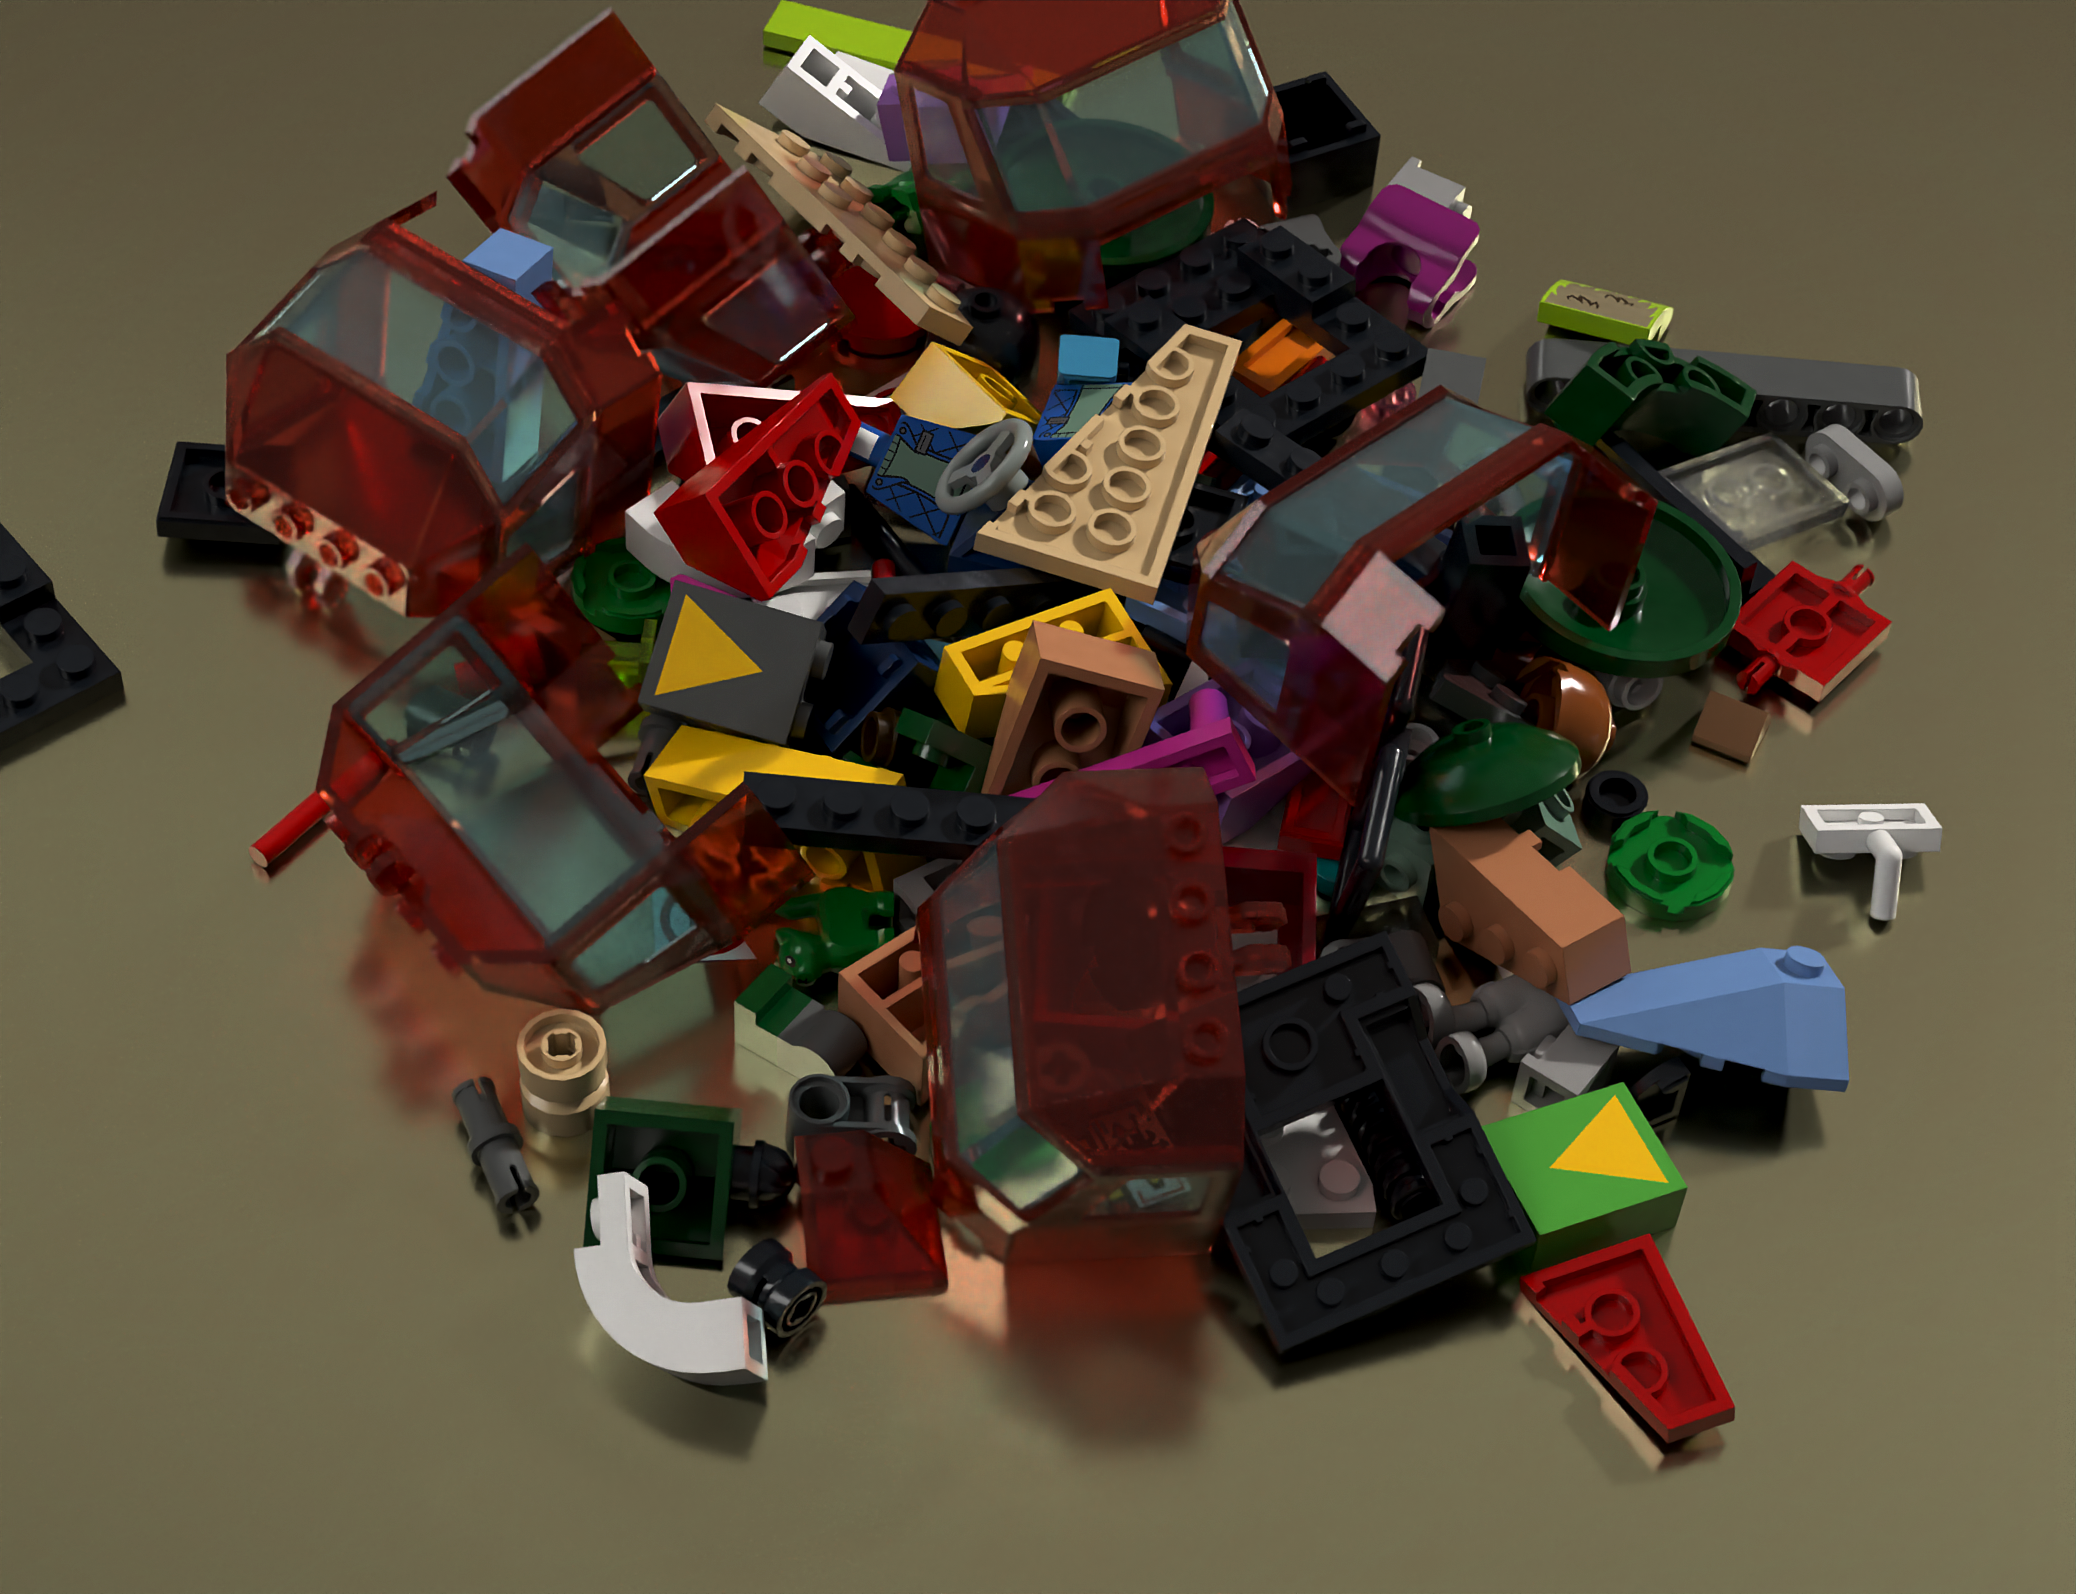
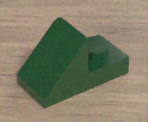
[894,707,993,793]

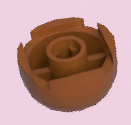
[1515,656,1616,780]

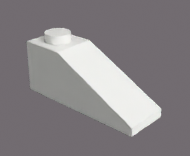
[758,35,913,172]

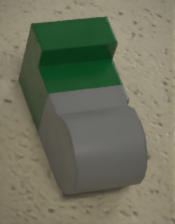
[734,963,868,1079]

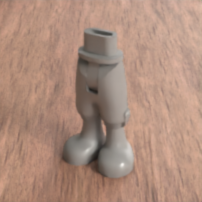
[1413,974,1569,1095]

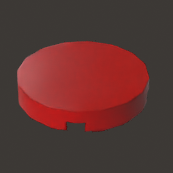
[823,266,929,355]

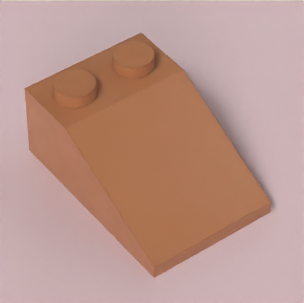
[981,620,1165,796]

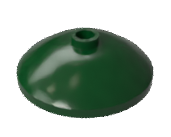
[1394,718,1582,827]

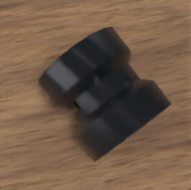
[727,1238,828,1338]

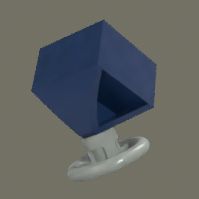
[935,418,1034,573]

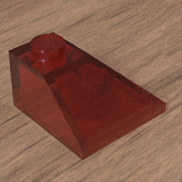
[794,1130,949,1298]

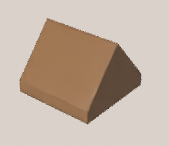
[1691,690,1772,763]

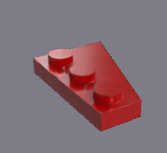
[1520,1233,1735,1443]

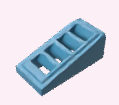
[1057,334,1119,385]

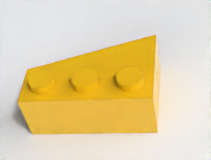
[934,587,1173,739]

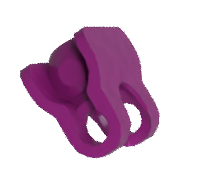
[1339,184,1480,328]

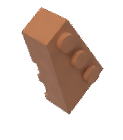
[1429,818,1631,1005]
[838,877,1038,1107]

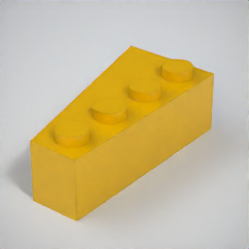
[643,725,927,892]

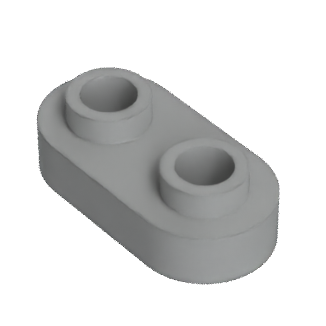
[1805,424,1904,521]

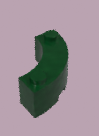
[1544,339,1757,464]

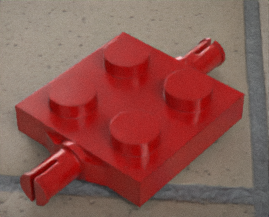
[1726,560,1892,702]

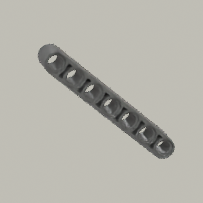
[1526,338,1923,444]

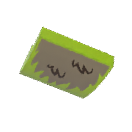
[1537,280,1674,345]

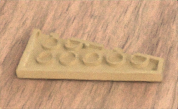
[704,103,973,346]
[973,324,1242,605]

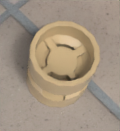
[516,1009,610,1137]

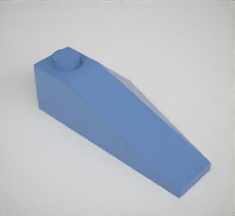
[1555,946,1849,1092]

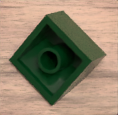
[583,1096,743,1260]

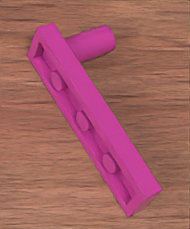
[1008,688,1256,821]

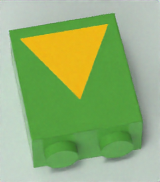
[1481,1082,1688,1273]

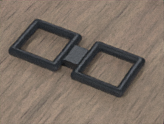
[1325,593,1435,943]

